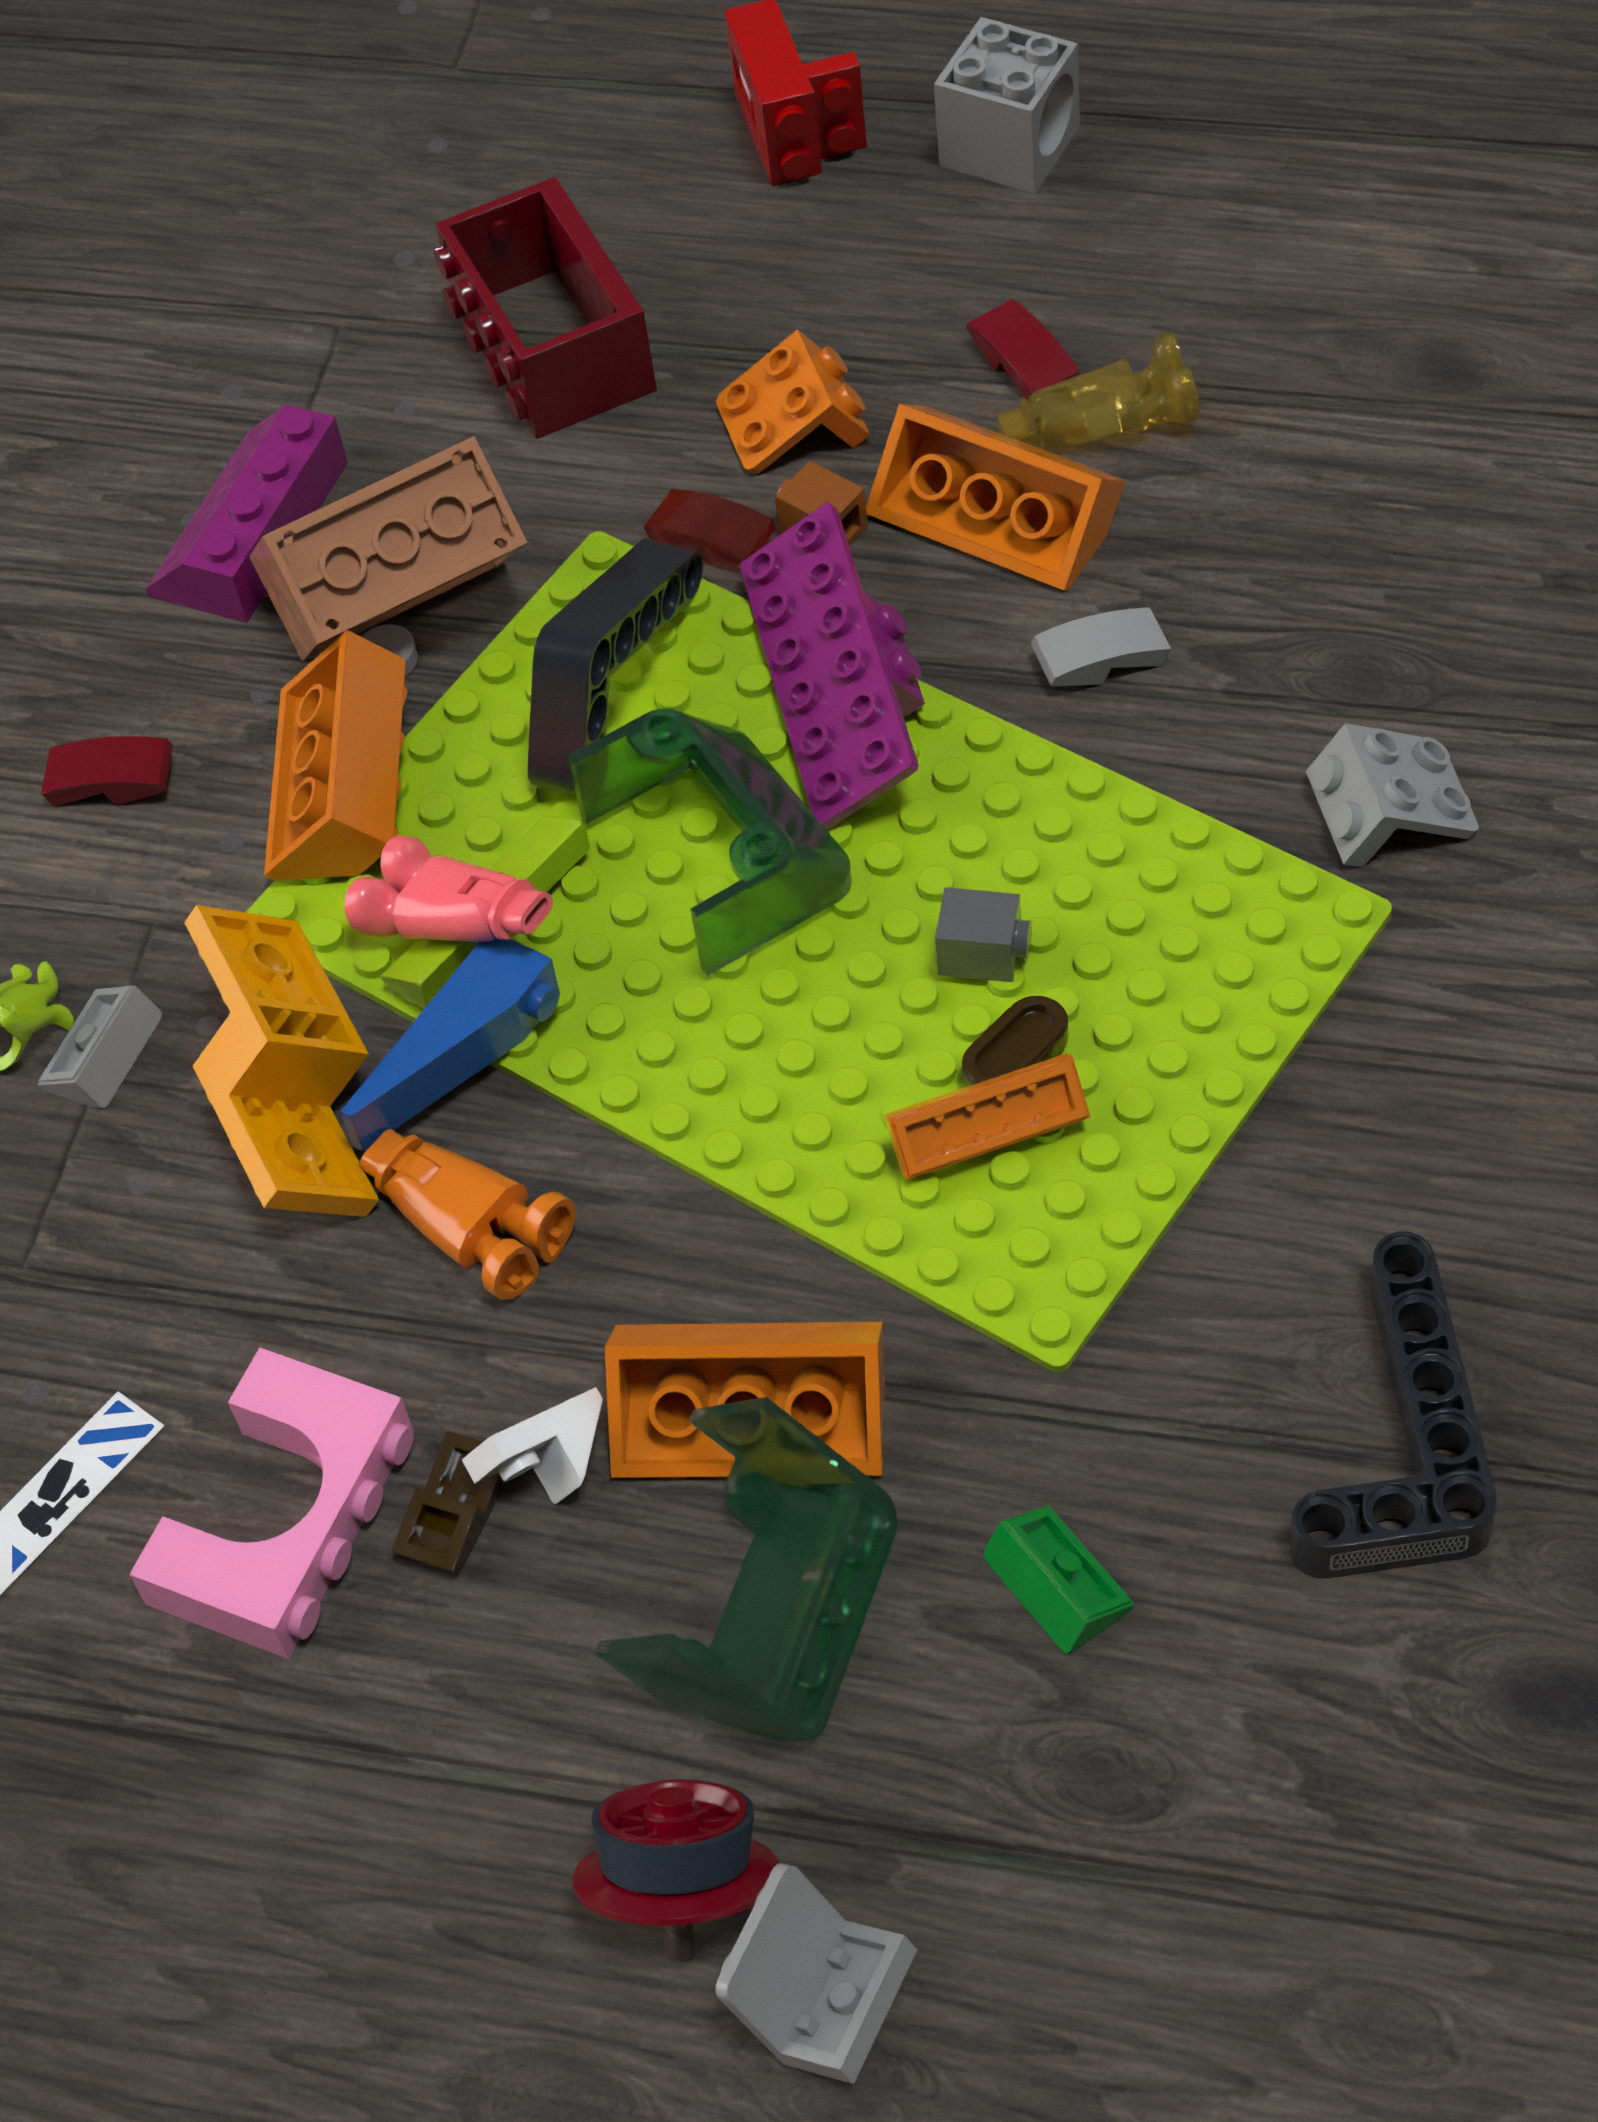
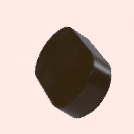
[962,996,1069,1087]

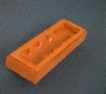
[884,1053,1091,1180]

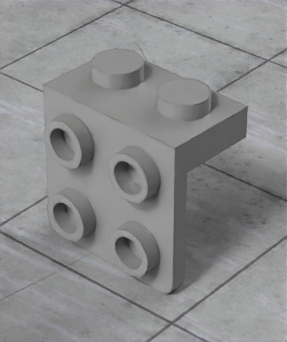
[1306,723,1479,867]
[716,1863,917,2084]

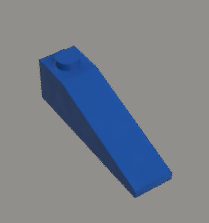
[340,938,561,1152]

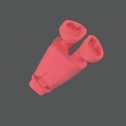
[344,836,553,942]

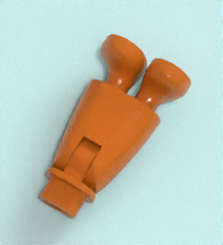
[359,1129,576,1300]

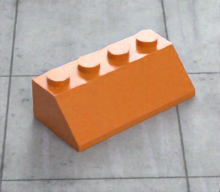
[866,403,1126,591]
[264,630,407,881]
[605,1322,885,1478]

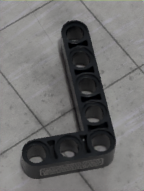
[1290,1231,1497,1579]

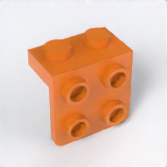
[716,329,870,474]

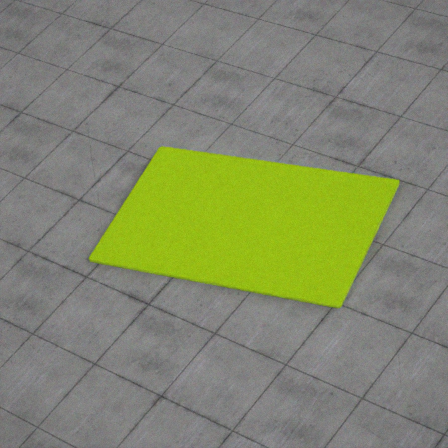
[246,531,1392,1373]

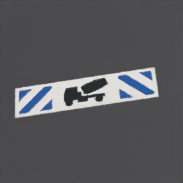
[0,1391,164,1595]

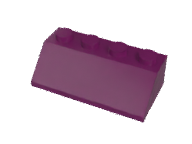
[146,404,348,623]

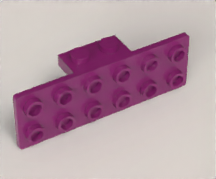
[740,502,925,831]

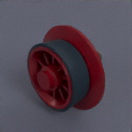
[572,1779,779,1961]

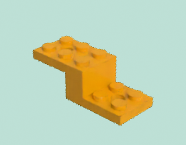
[184,905,379,1217]

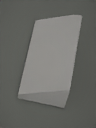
[37,985,162,1108]

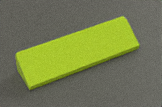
[381,815,591,1009]

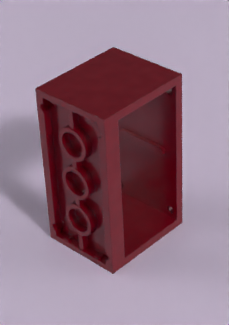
[433,177,657,439]

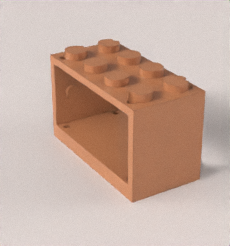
[250,436,528,661]

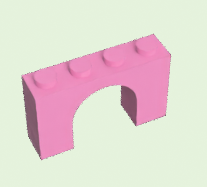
[129,1347,414,1659]

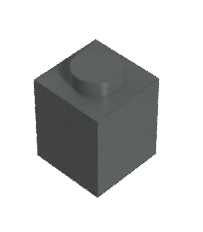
[935,887,1032,982]

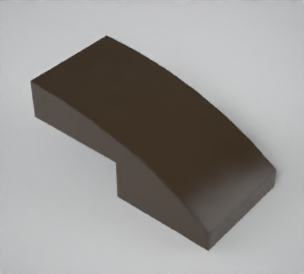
[391,1431,504,1574]

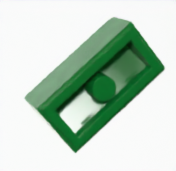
[983,1505,1135,1654]

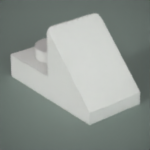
[462,1387,603,1504]

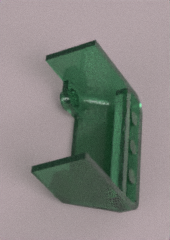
[568,708,852,976]
[594,1397,897,1742]

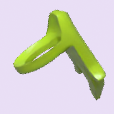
[0,961,74,1071]

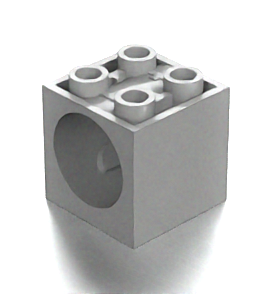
[934,17,1080,194]

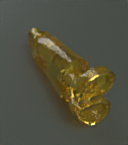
[996,331,1200,449]

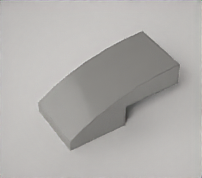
[1031,607,1171,686]

